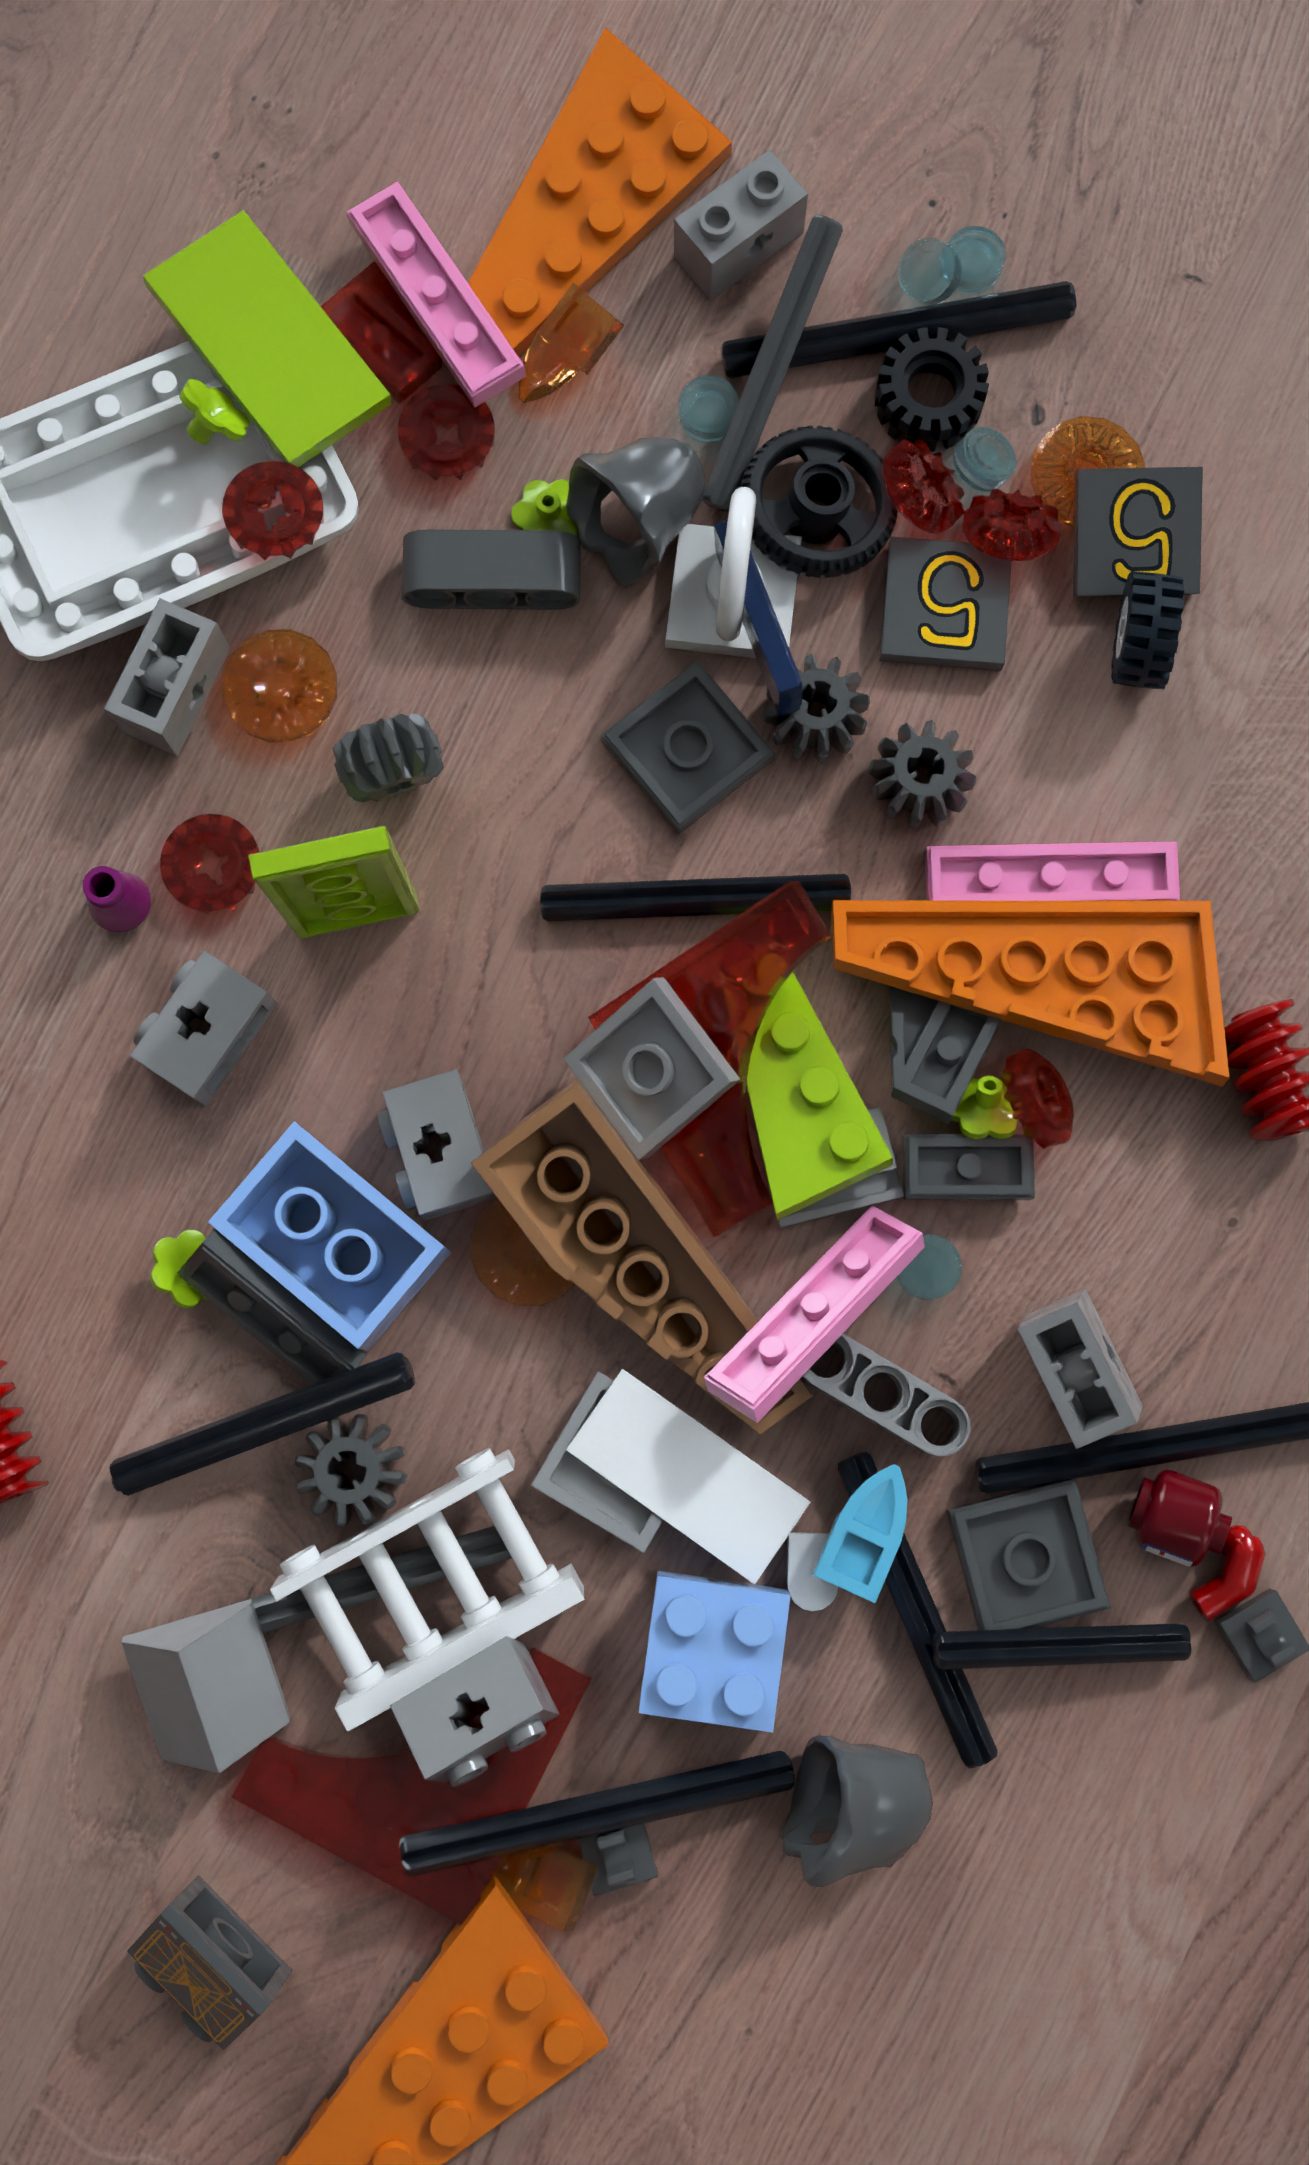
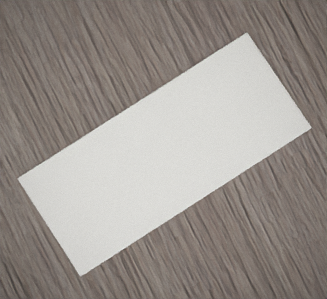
[566,1369,811,1584]

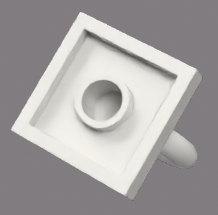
[666,487,802,658]

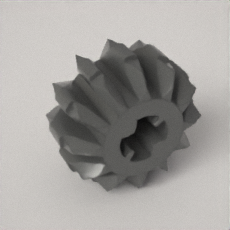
[763,653,870,764]
[332,714,444,802]
[868,720,976,829]
[295,1414,408,1526]

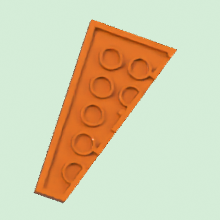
[468,27,732,357]
[831,900,1230,1087]
[275,1875,609,2165]

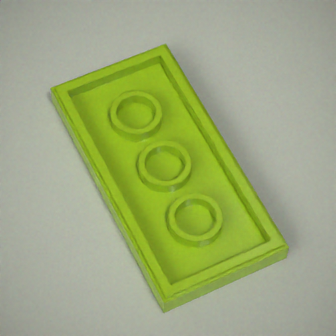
[143,210,392,472]
[248,826,420,939]

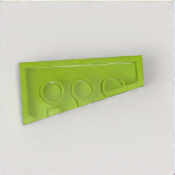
[721,942,893,1221]

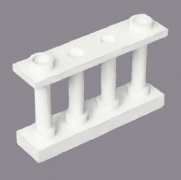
[270,1448,585,1732]

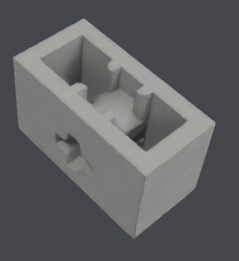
[674,150,808,301]
[104,598,231,757]
[130,951,278,1107]
[377,1069,497,1221]
[1017,1289,1143,1449]
[390,1636,560,1787]

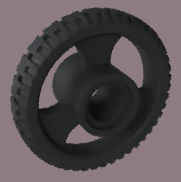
[741,426,898,578]

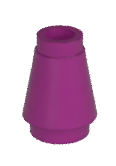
[83,866,151,932]

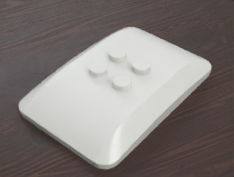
[0,341,359,661]

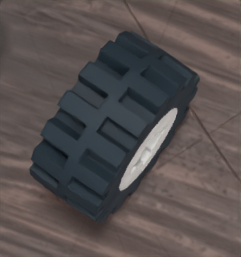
[1111,571,1184,690]

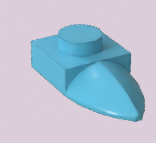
[812,1464,907,1603]

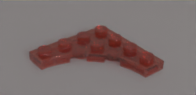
[588,881,832,1237]
[232,1647,592,1925]

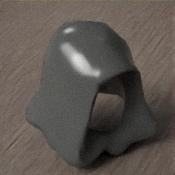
[566,437,705,588]
[781,1735,933,1887]

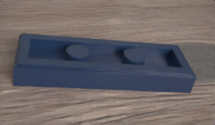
[714,520,802,717]

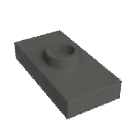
[903,1134,1035,1200]

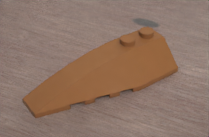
[471,1078,813,1435]

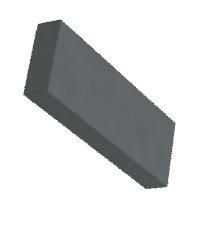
[177,1229,367,1384]

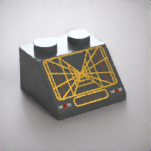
[127,1875,293,2050]

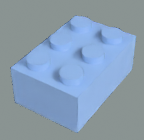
[208,1121,451,1351]

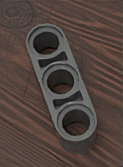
[401,529,581,610]

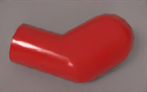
[1189,1525,1266,1622]

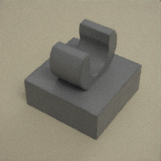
[1214,1589,1309,1683]
[578,1823,658,1896]

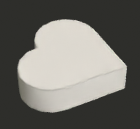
[786,1532,838,1611]

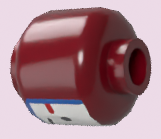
[1127,1470,1232,1567]

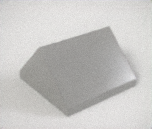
[121,1599,291,1773]

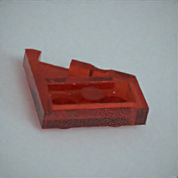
[321,261,442,404]

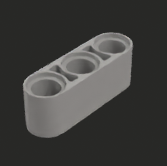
[801,1334,971,1456]

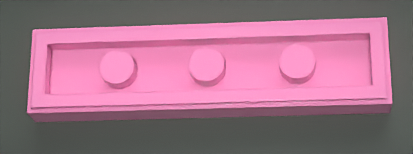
[346,181,526,408]
[924,842,1180,901]
[704,1205,925,1423]

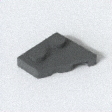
[889,986,1002,1124]

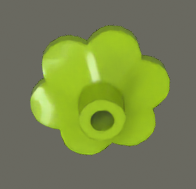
[179,378,250,445]
[511,479,578,536]
[952,1076,1027,1140]
[150,1230,208,1309]

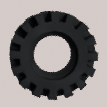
[874,327,989,452]

